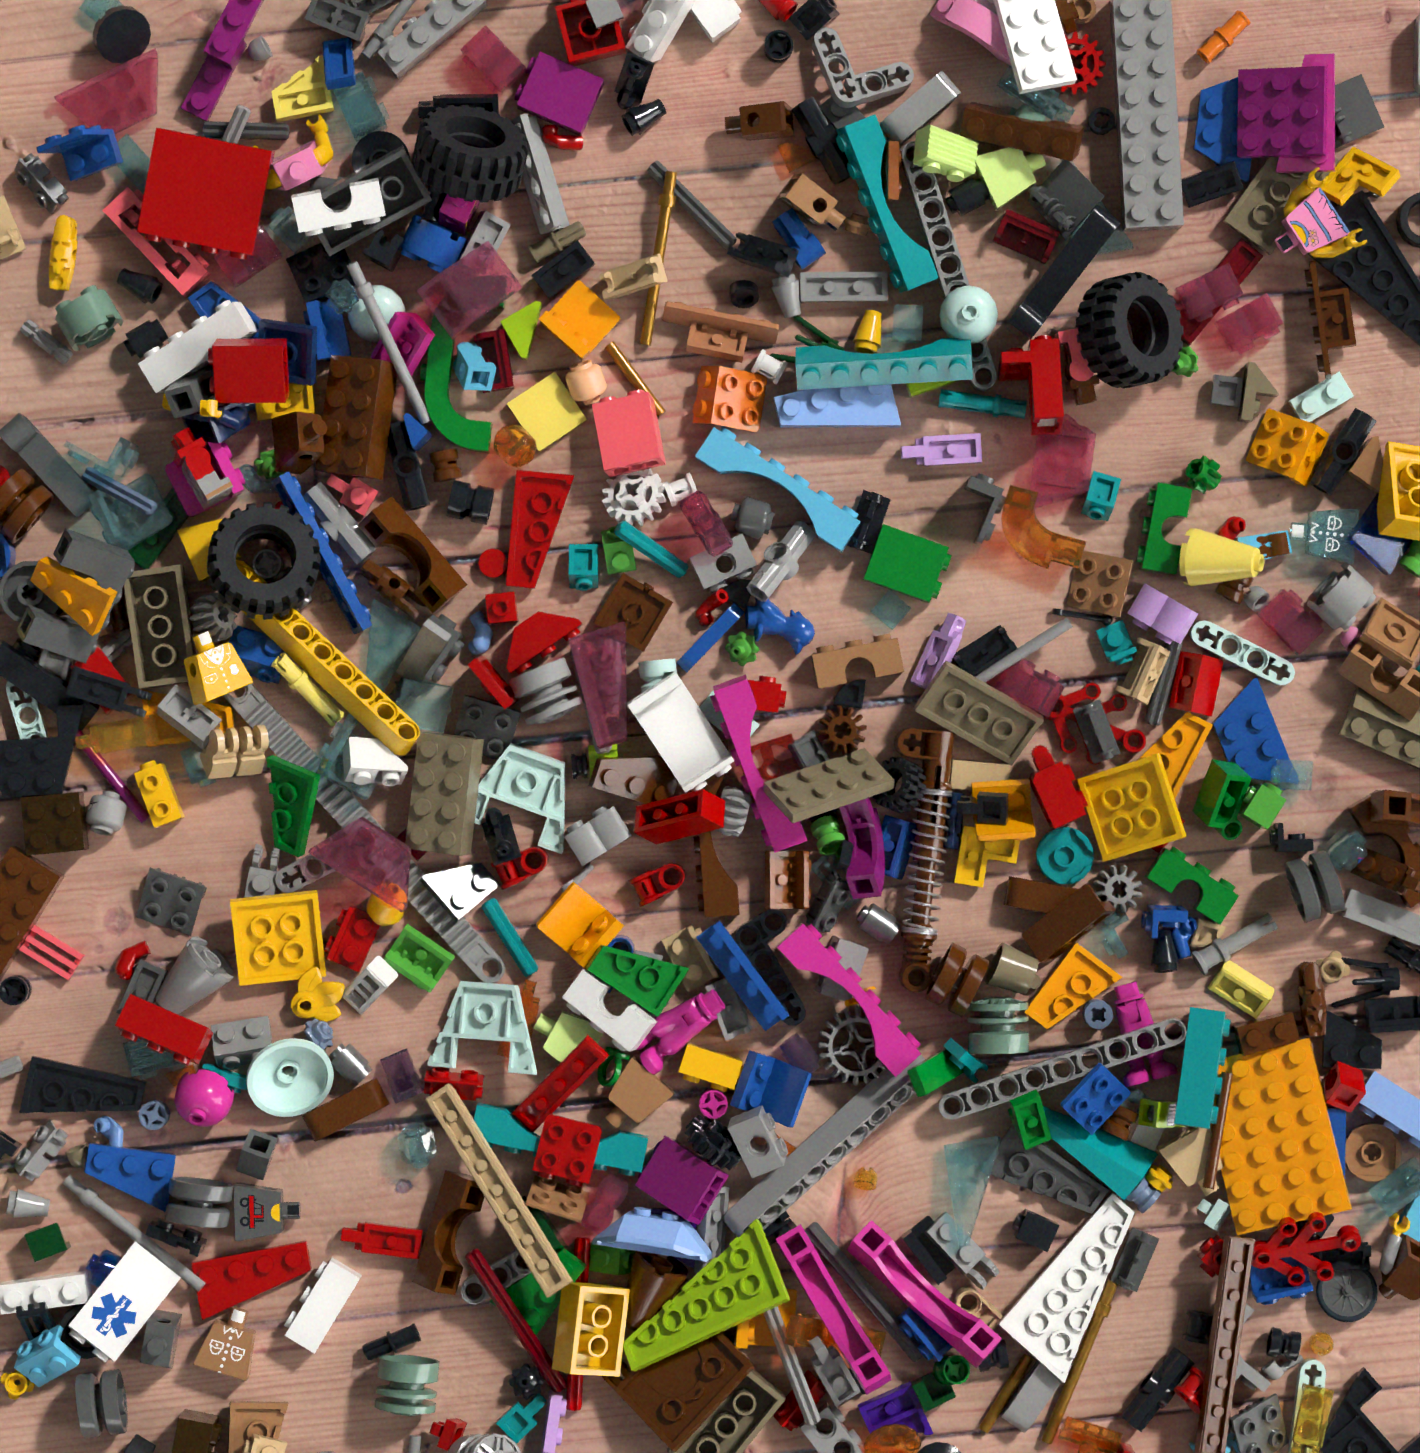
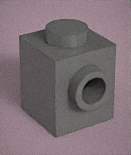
[236,1129,278,1180]

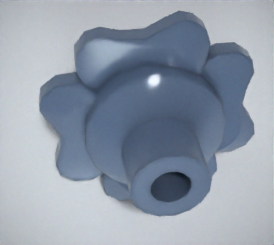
[304,1018,333,1050]

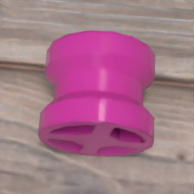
[699,1088,728,1119]

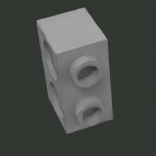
[799,1402,863,1453]

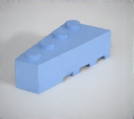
[773,384,901,428]
[1358,1071,1420,1148]

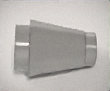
[771,273,801,318]
[6,1189,50,1218]

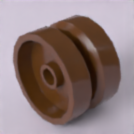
[0,469,55,543]
[924,942,990,1017]

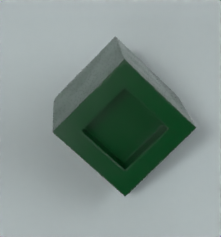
[24,1223,71,1262]
[911,1371,956,1412]

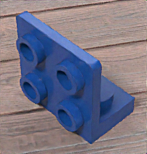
[36,125,123,181]
[730,1050,812,1128]
[1060,1063,1131,1135]

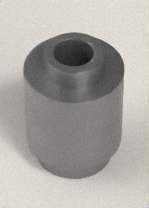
[856,903,901,944]
[329,1043,373,1086]

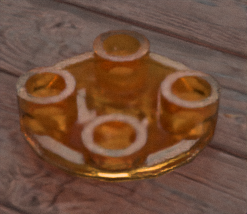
[863,1424,921,1453]

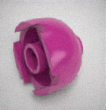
[174,1069,235,1127]

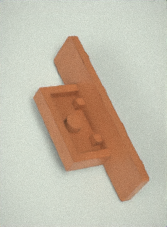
[662,301,779,363]

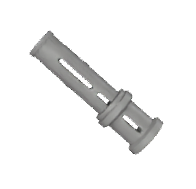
[1191,913,1278,975]

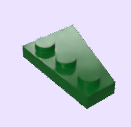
[266,755,321,857]
[585,944,690,1017]
[489,1248,587,1335]

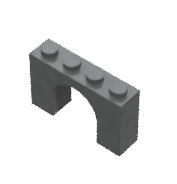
[16,528,135,663]

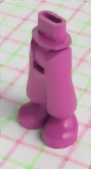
[1114,982,1178,1087]
[636,989,725,1075]

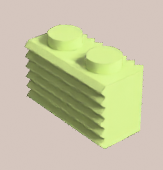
[913,125,979,182]

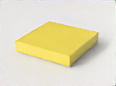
[507,372,587,452]

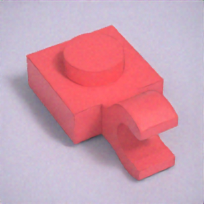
[325,474,379,516]

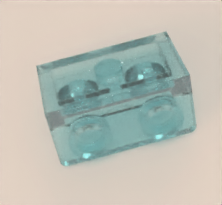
[1368,1157,1420,1217]

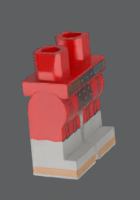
[171,427,233,510]

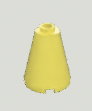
[1179,528,1264,586]

